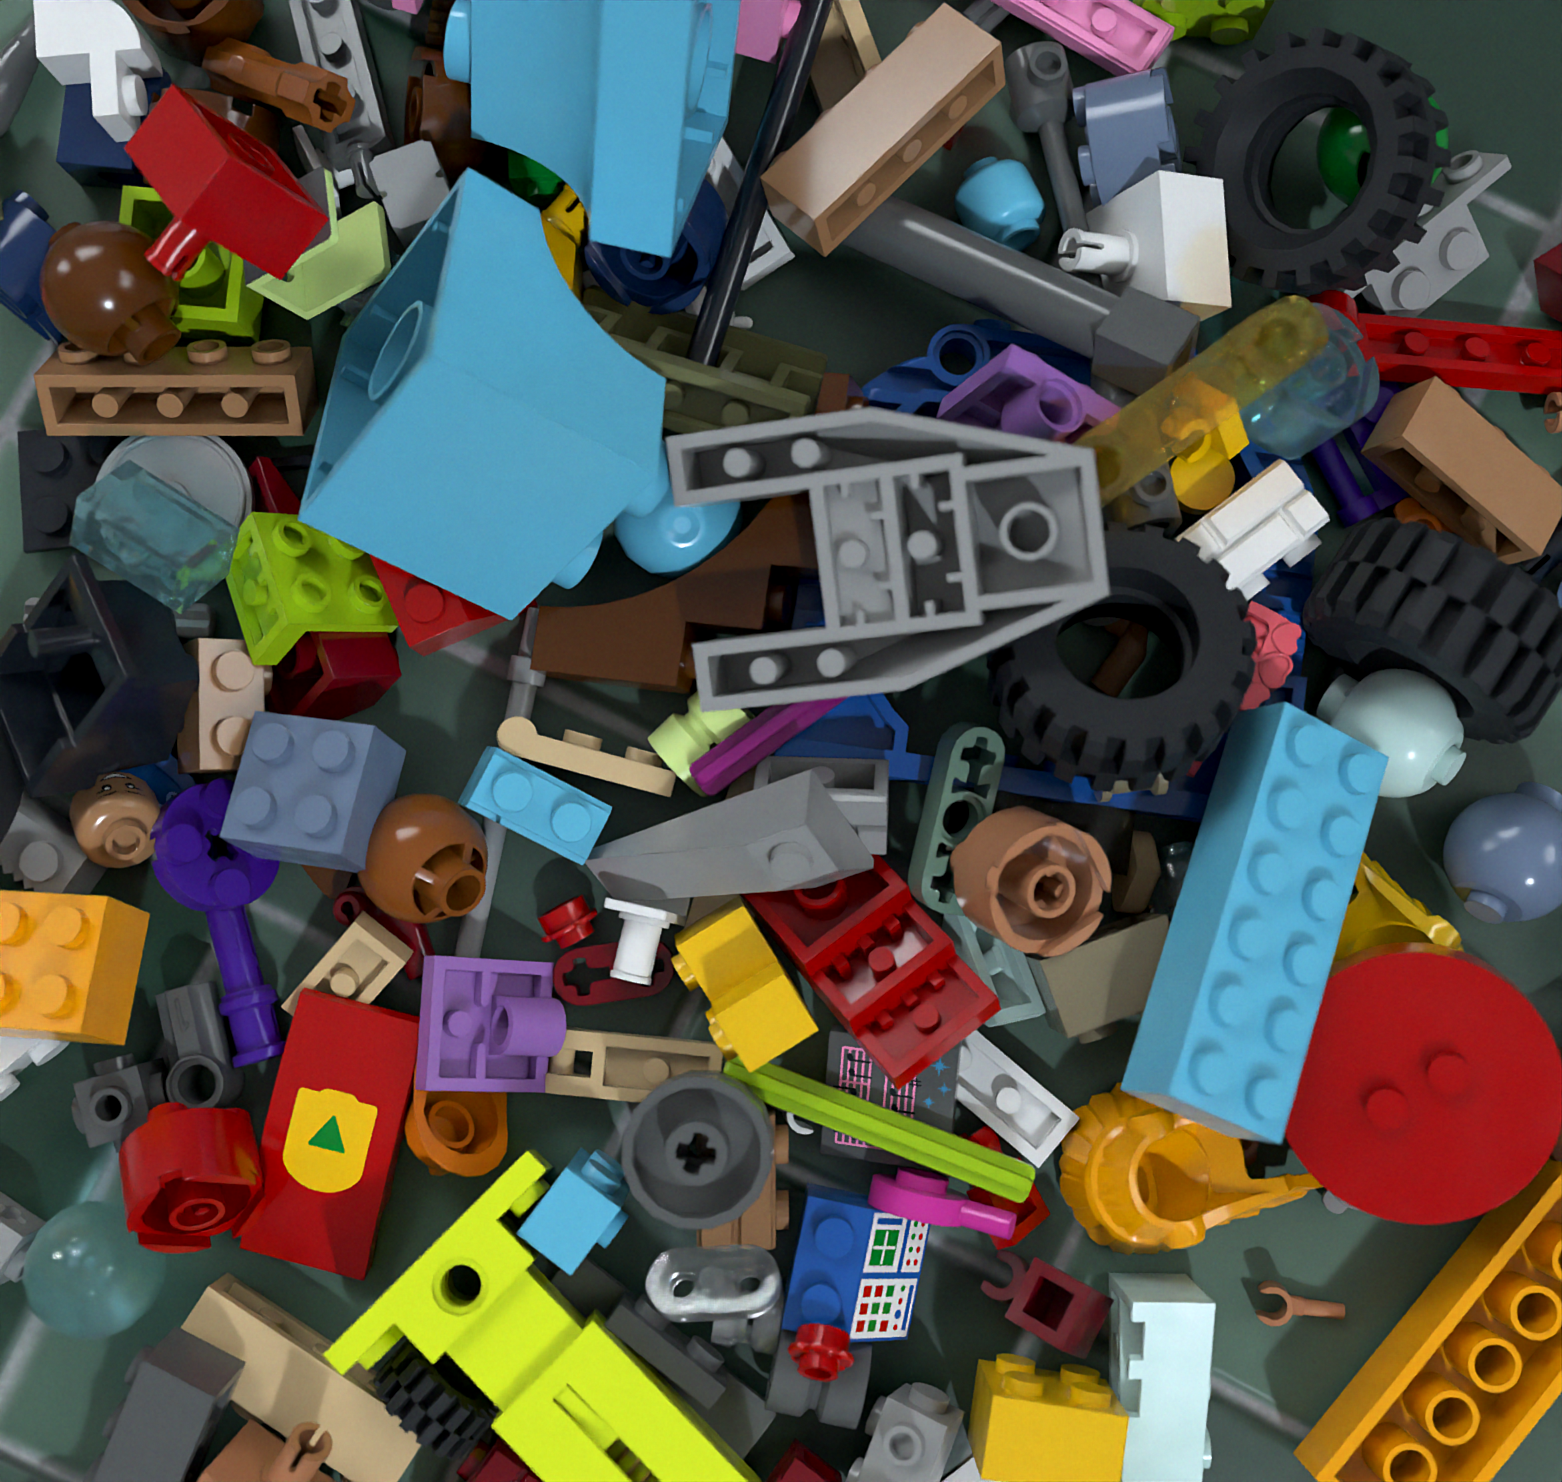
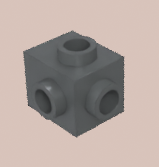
[72,1053,170,1153]

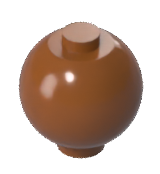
[357,793,488,923]

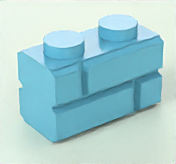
[458,746,612,865]

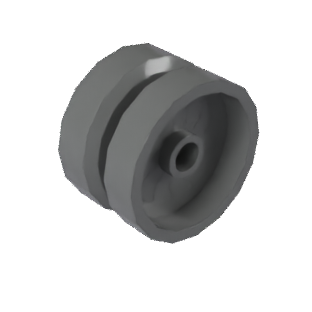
[622,1070,774,1230]

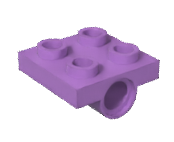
[936,344,1121,448]
[415,955,566,1093]

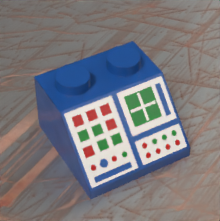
[781,1183,931,1342]

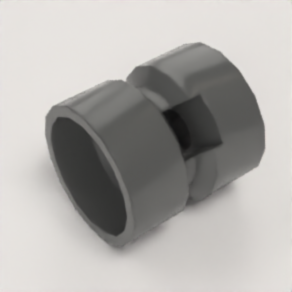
[764,1326,872,1430]

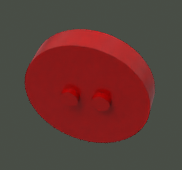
[1284,942,1562,1225]

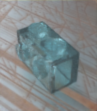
[69,459,240,614]

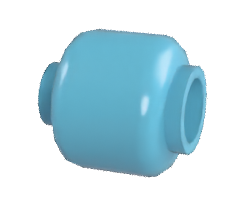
[954,157,1046,252]

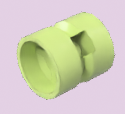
[648,690,755,798]

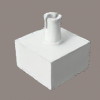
[1058,170,1232,322]

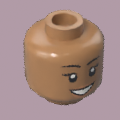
[69,772,160,869]

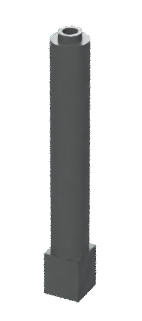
[767,194,1201,406]

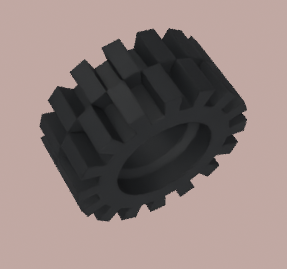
[373,1338,498,1461]

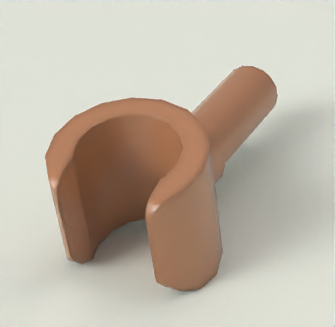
[1255,1280,1345,1326]

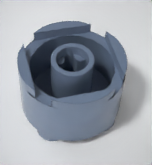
[1073,66,1183,209]

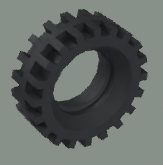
[1183,27,1452,296]

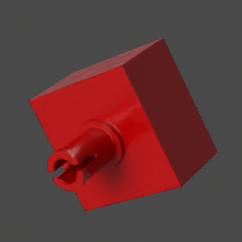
[124,84,330,282]

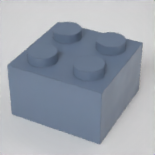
[220,711,406,873]

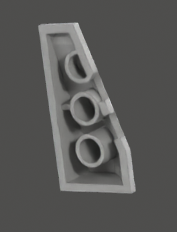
[585,769,874,902]

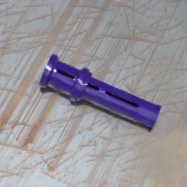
[205,905,286,1068]

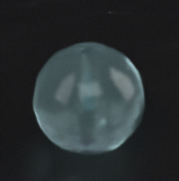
[22,1201,166,1339]

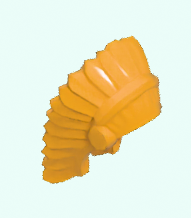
[1058,1082,1323,1255]

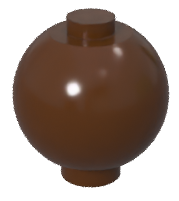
[39,221,181,365]

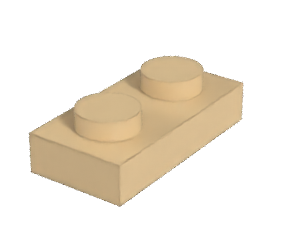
[281,911,414,1016]

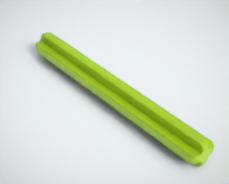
[723,1056,1035,1203]

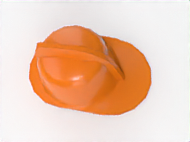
[404,1061,508,1177]

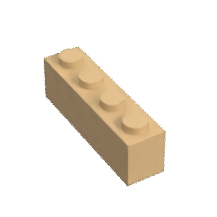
[181,1272,421,1482]

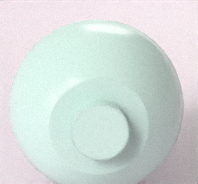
[1317,669,1466,798]

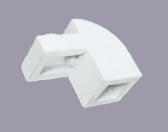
[33,0,163,142]

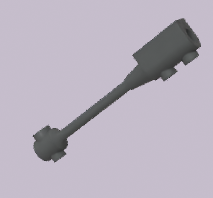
[1004,41,1183,538]

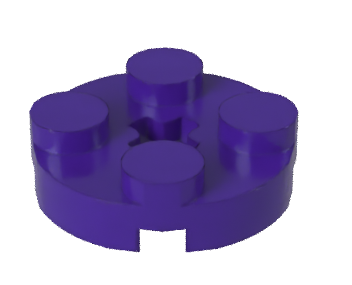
[149,778,280,912]

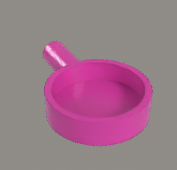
[868,1167,1016,1240]

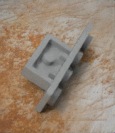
[1284,150,1512,322]

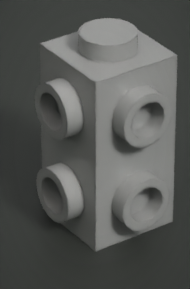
[845,1382,965,1482]

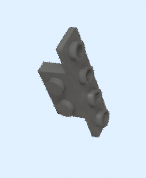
[550,1256,776,1460]

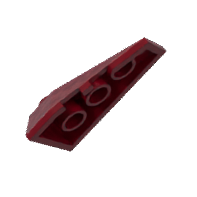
[248,457,402,721]

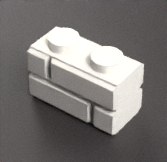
[1173,458,1330,601]

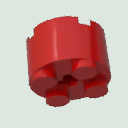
[118,1102,267,1253]

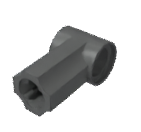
[155,981,245,1109]

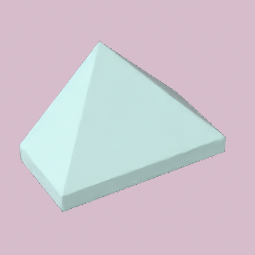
[942,913,1046,1028]

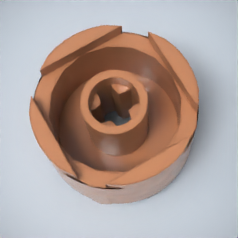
[950,806,1111,957]

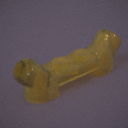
[1072,295,1329,509]

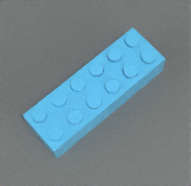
[1120,702,1389,1144]

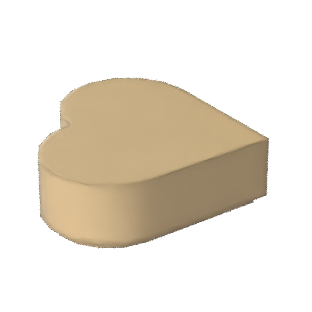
[1112,829,1161,915]

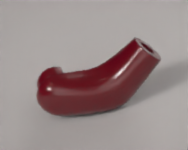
[332,886,436,981]

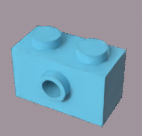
[517,1148,630,1276]

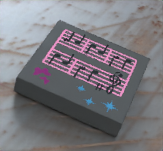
[820,1024,962,1171]

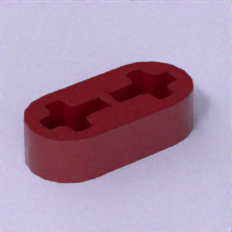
[553,941,675,1006]

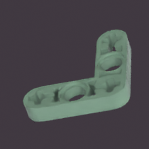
[908,721,1005,917]

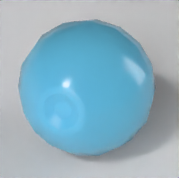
[613,483,744,580]

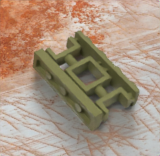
[580,285,828,434]

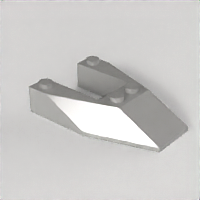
[666,408,1110,712]

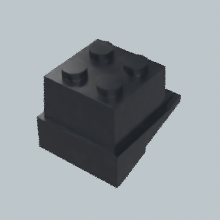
[0,553,200,798]

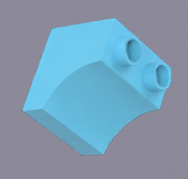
[444,0,741,258]
[298,167,671,621]

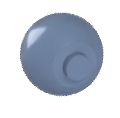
[1443,782,1562,924]

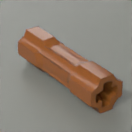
[202,37,356,133]

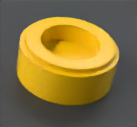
[1169,447,1235,515]

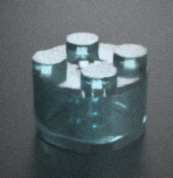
[1222,303,1380,460]

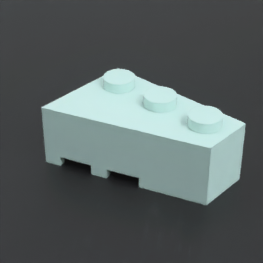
[1109,1273,1215,1482]

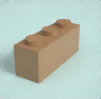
[1361,376,1562,565]

